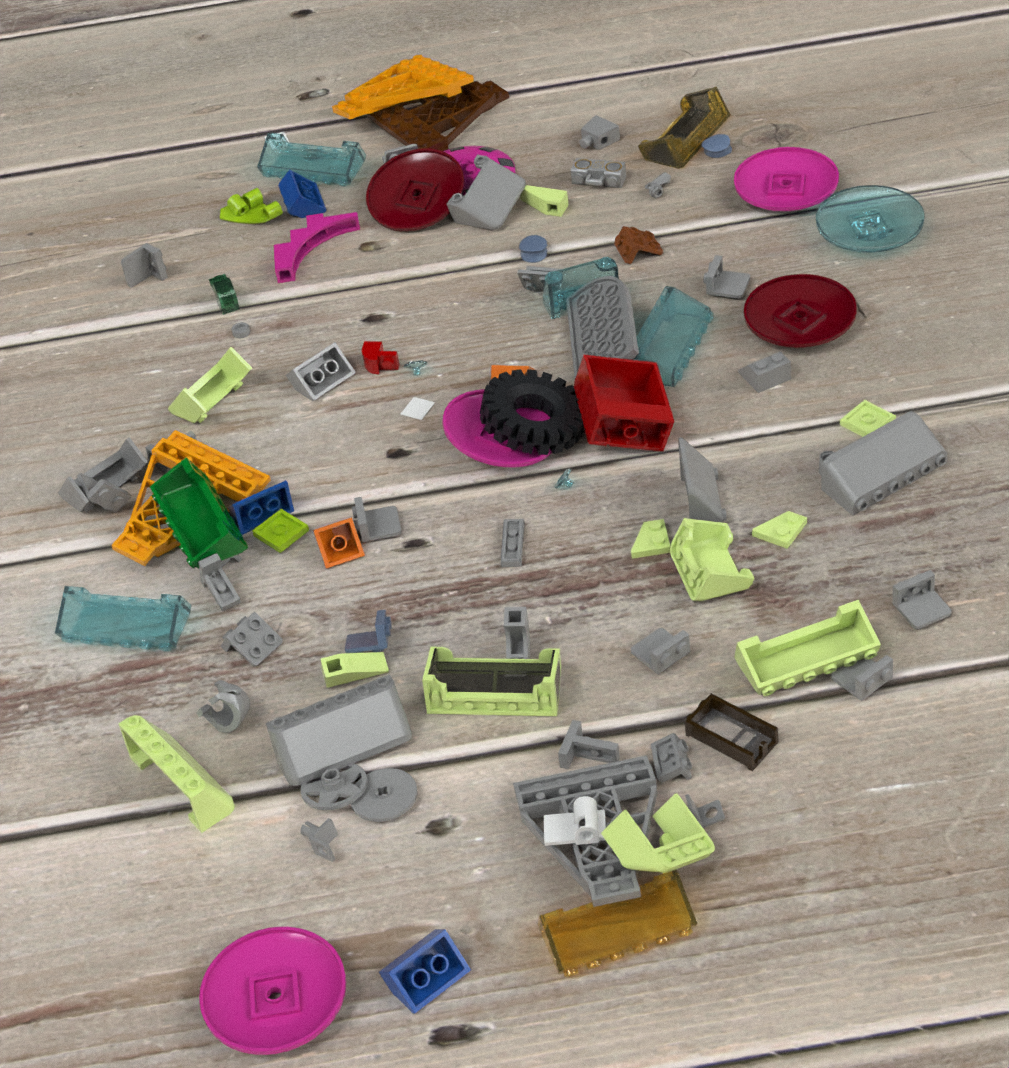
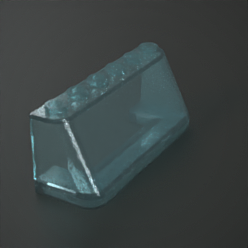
[257,133,366,186]
[631,286,713,387]
[55,586,192,651]

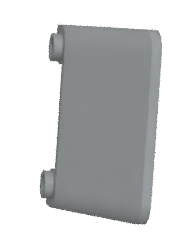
[447,155,526,230]
[678,438,727,523]

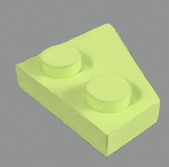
[752,511,807,549]
[631,519,670,559]

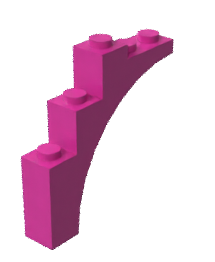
[274,212,360,283]

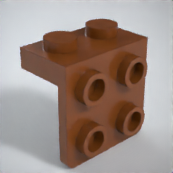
[614,226,663,264]

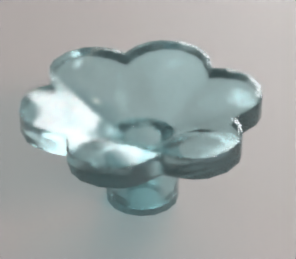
[404,360,428,375]
[554,468,574,489]

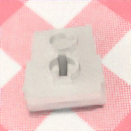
[544,796,606,846]

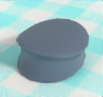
[702,134,732,158]
[519,235,548,263]

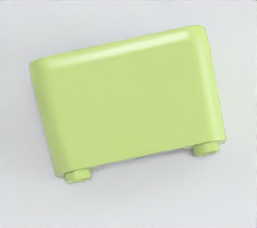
[670,518,754,601]

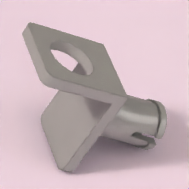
[685,794,725,828]
[301,818,338,862]

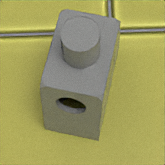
[579,115,620,150]

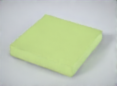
[840,400,896,437]

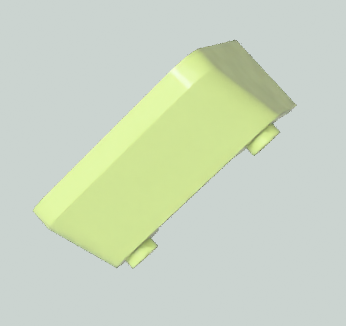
[168,347,252,423]
[601,793,715,873]

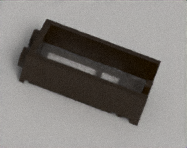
[684,693,778,771]

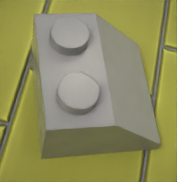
[738,352,791,393]

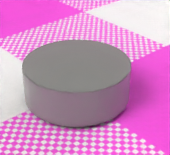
[231,322,250,339]

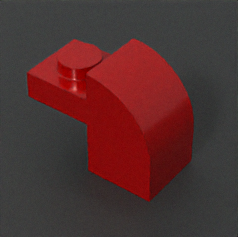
[362,341,400,375]

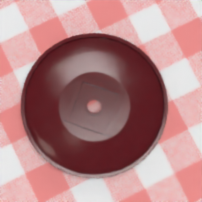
[366,148,465,231]
[744,274,857,348]

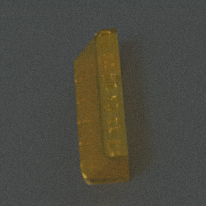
[537,869,698,978]

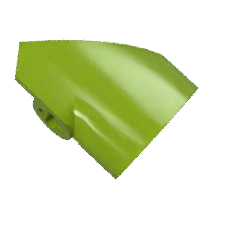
[220,188,283,224]

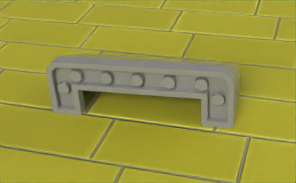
[821,411,947,515]
[266,674,412,786]

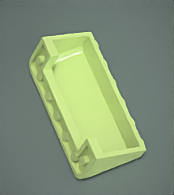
[734,600,881,696]
[119,715,235,833]

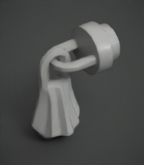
[645,172,671,198]

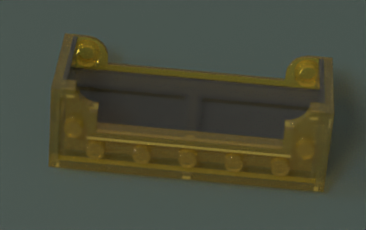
[638,87,731,169]

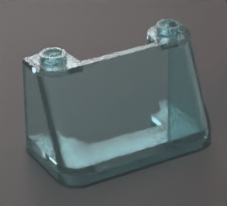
[543,257,619,319]

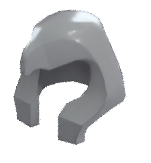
[197,680,250,733]

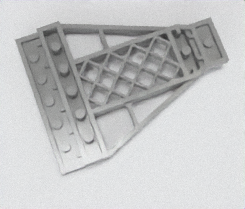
[513,756,657,907]

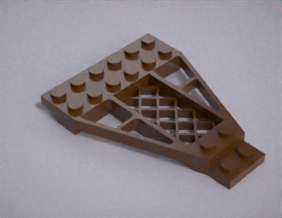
[367,80,509,151]

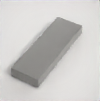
[501,519,524,567]

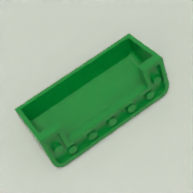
[150,457,249,569]

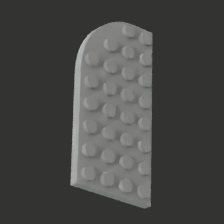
[566,276,639,378]

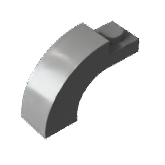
[504,607,530,681]

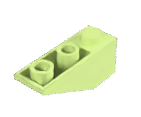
[520,185,569,217]
[321,652,389,688]

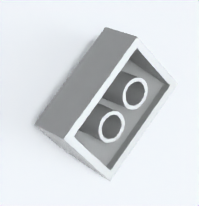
[286,342,356,401]

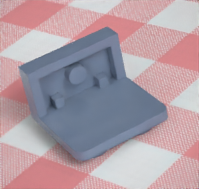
[345,610,392,653]

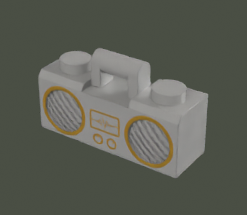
[571,158,626,188]

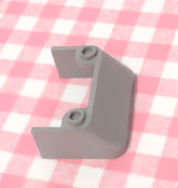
[58,437,148,513]

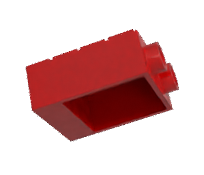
[574,354,675,452]

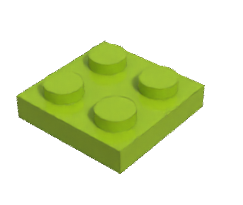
[252,509,309,553]

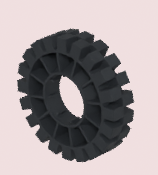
[480,369,584,455]

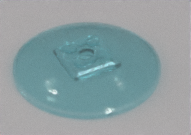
[816,185,925,253]

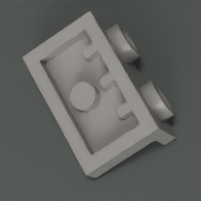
[651,733,692,783]

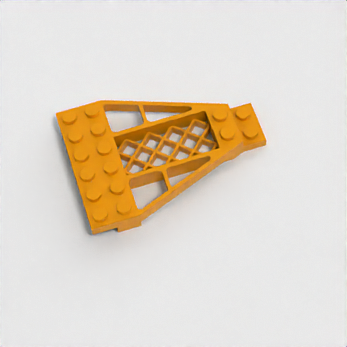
[332,55,474,119]
[112,430,271,566]

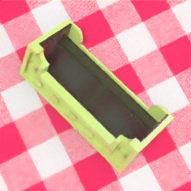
[422,647,561,716]

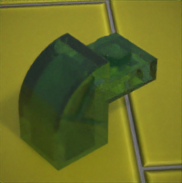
[209,274,240,315]

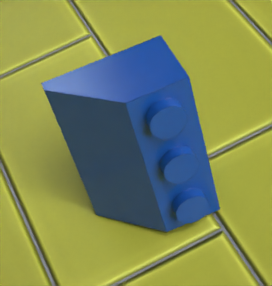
[278,169,326,218]
[228,480,294,535]
[379,929,471,1014]

